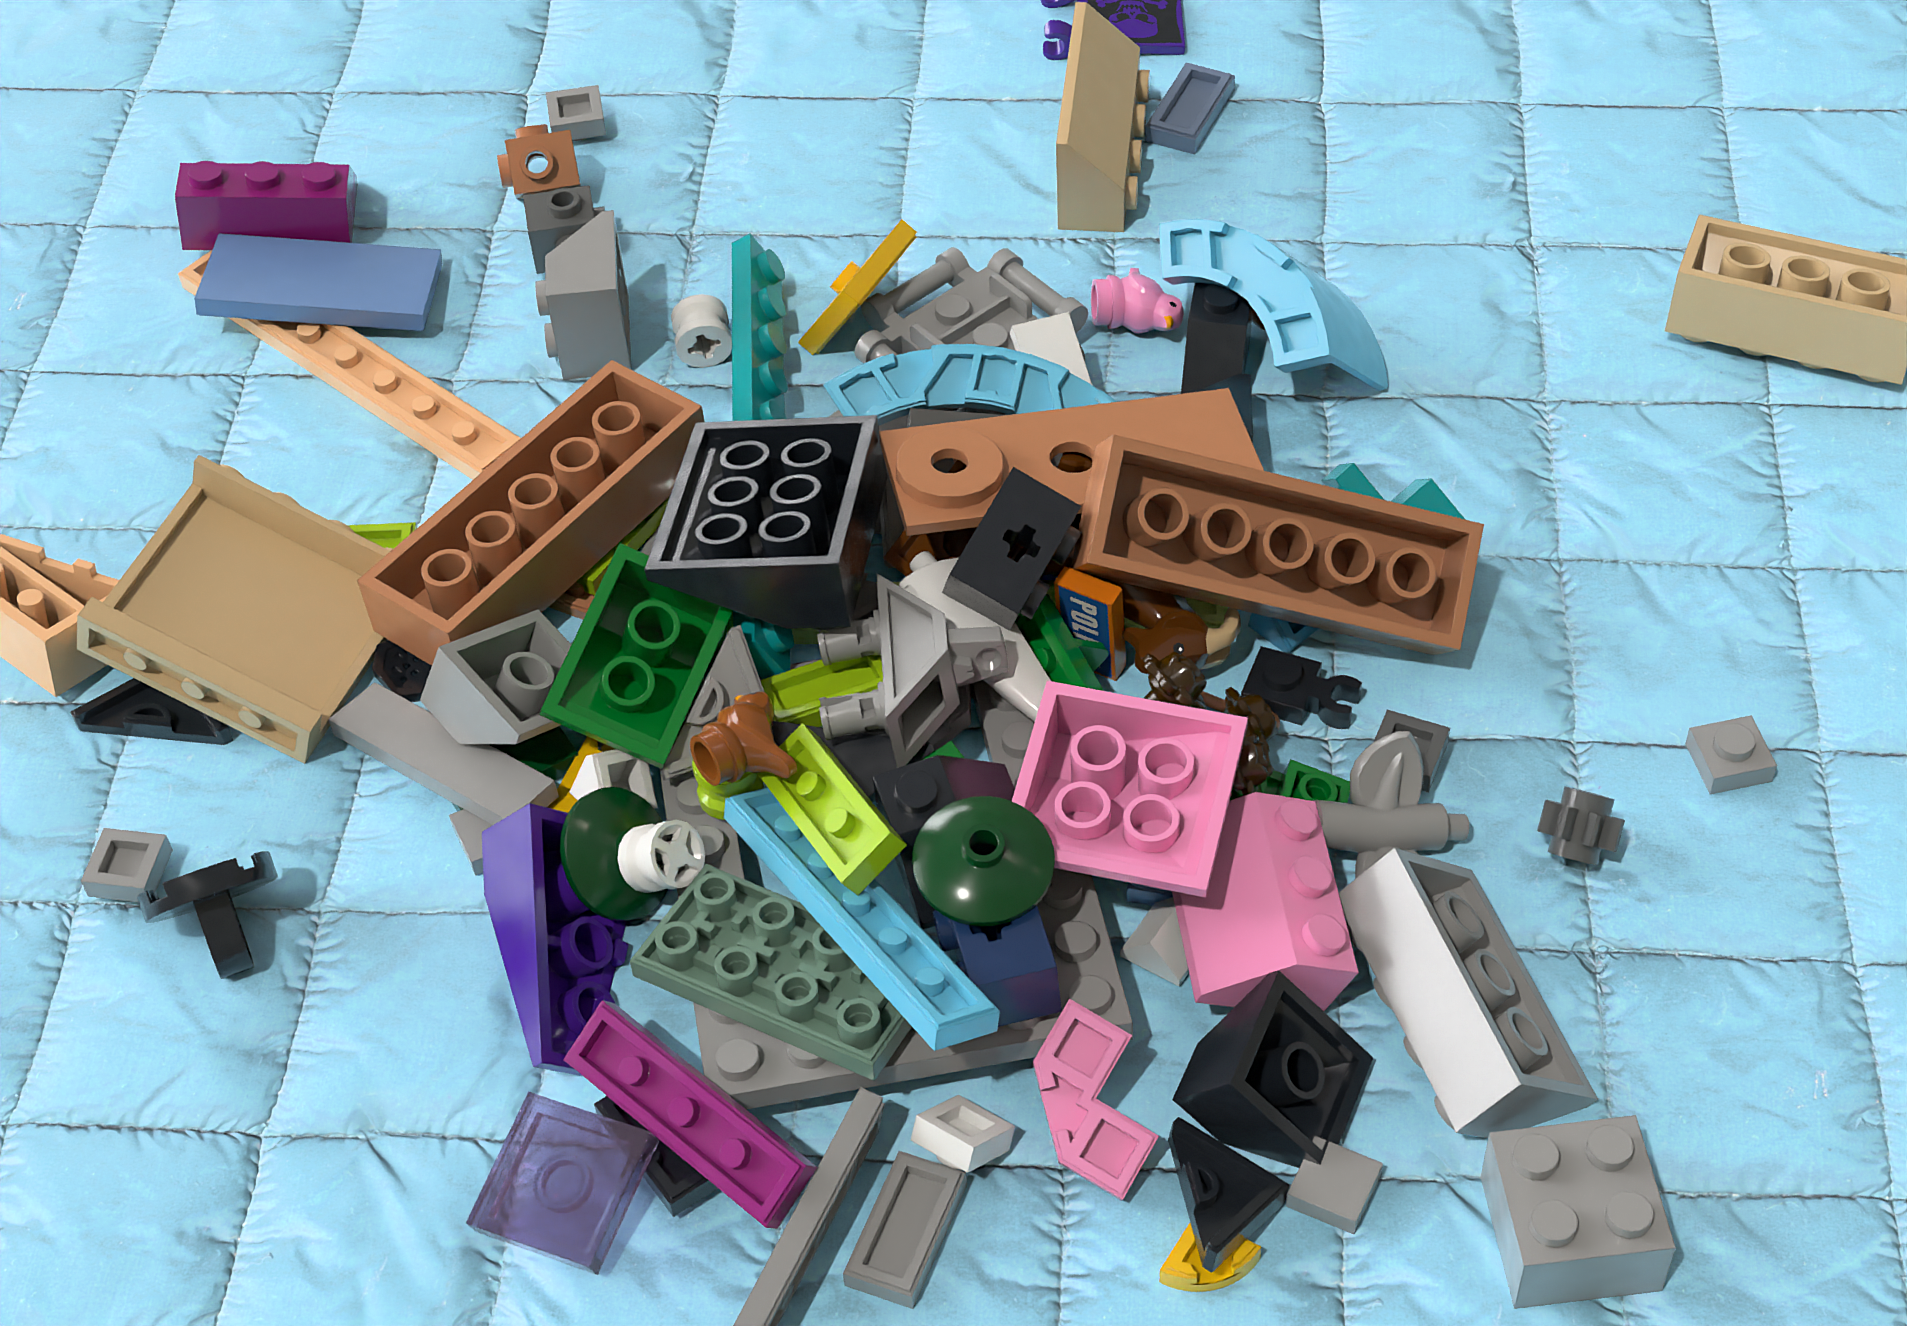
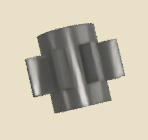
[1537,786,1625,865]

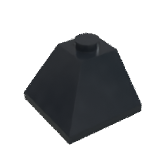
[872,755,1052,930]
[1172,970,1373,1168]

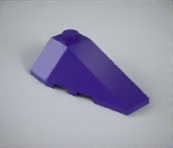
[482,803,629,1076]

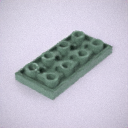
[630,864,912,1081]

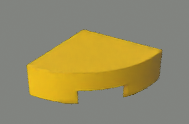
[1159,1223,1261,1292]

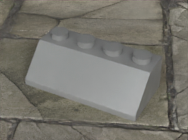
[1339,848,1598,1138]

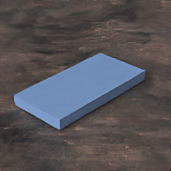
[194,233,442,331]

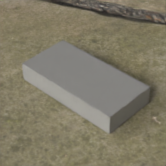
[843,1151,967,1309]

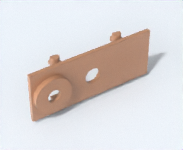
[879,388,1264,536]

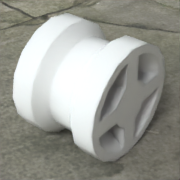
[671,294,732,368]
[617,819,705,893]

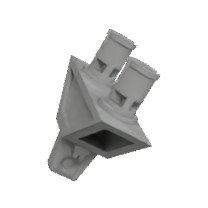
[817,574,1008,768]

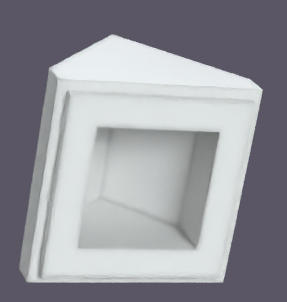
[570,749,658,808]
[1120,897,1189,986]

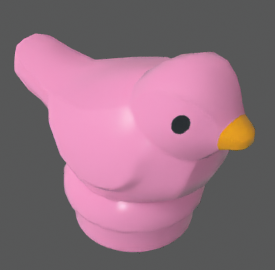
[1091,268,1184,333]

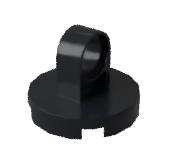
[137,851,278,979]

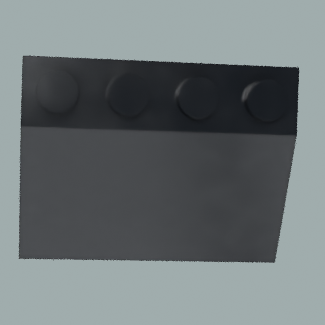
[644,415,888,630]

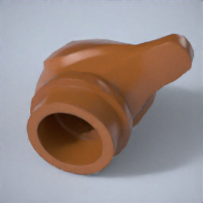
[690,692,797,786]

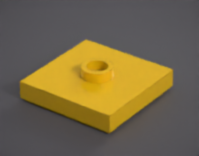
[798,219,917,355]

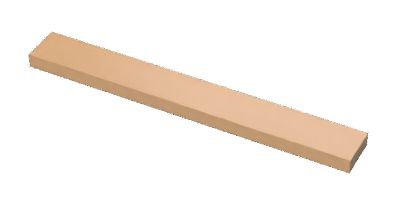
[178,250,521,480]

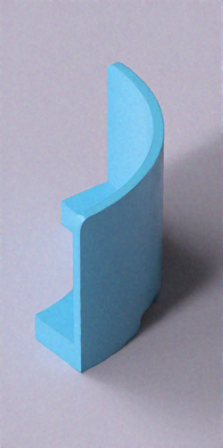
[1159,219,1388,391]

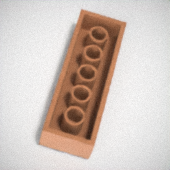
[357,360,705,665]
[1071,435,1484,655]

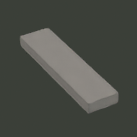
[328,682,559,825]
[733,1087,885,1326]

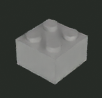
[1480,1115,1676,1309]

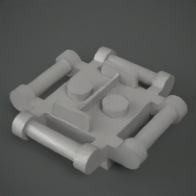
[854,247,1088,415]

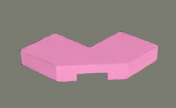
[1032,999,1159,1201]

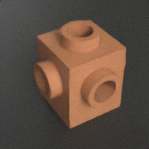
[497,124,581,199]

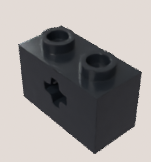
[942,467,1082,631]

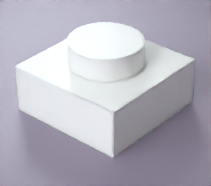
[911,1095,1015,1173]

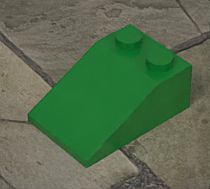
[539,543,733,769]

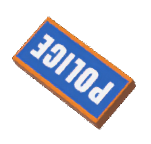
[1054,566,1126,681]

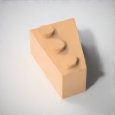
[0,534,119,697]

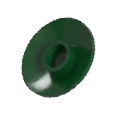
[560,787,668,921]
[912,796,1055,926]

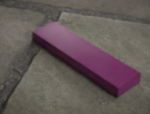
[563,1000,818,1229]

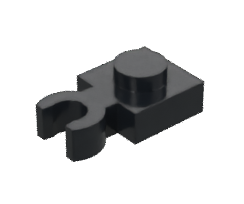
[1241,646,1362,729]

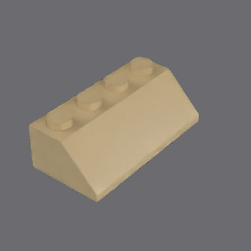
[1056,2,1150,232]
[1665,214,1907,385]

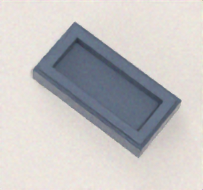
[1145,63,1235,154]

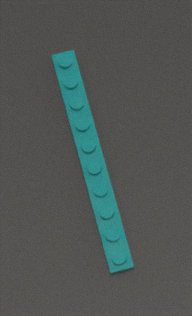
[732,233,794,680]

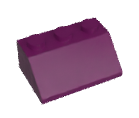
[175,161,358,250]

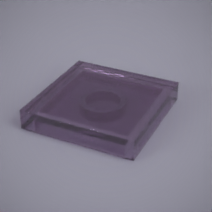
[466,1091,659,1275]

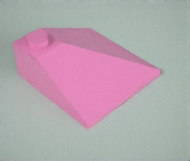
[1012,681,1248,898]

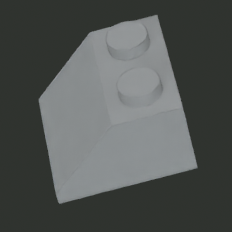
[535,210,632,380]
[420,609,571,744]

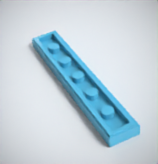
[724,787,1000,1051]

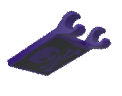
[1040,0,1185,60]

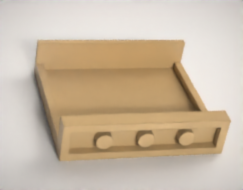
[77,455,393,764]

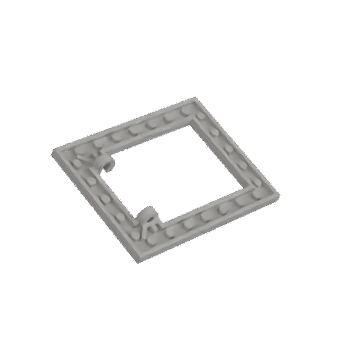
[659,659,1133,1110]

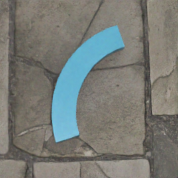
[823,344,1116,426]

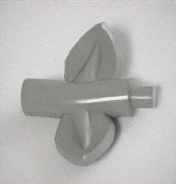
[1312,731,1469,879]

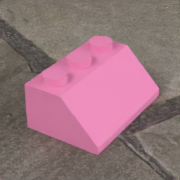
[1172,792,1359,1011]

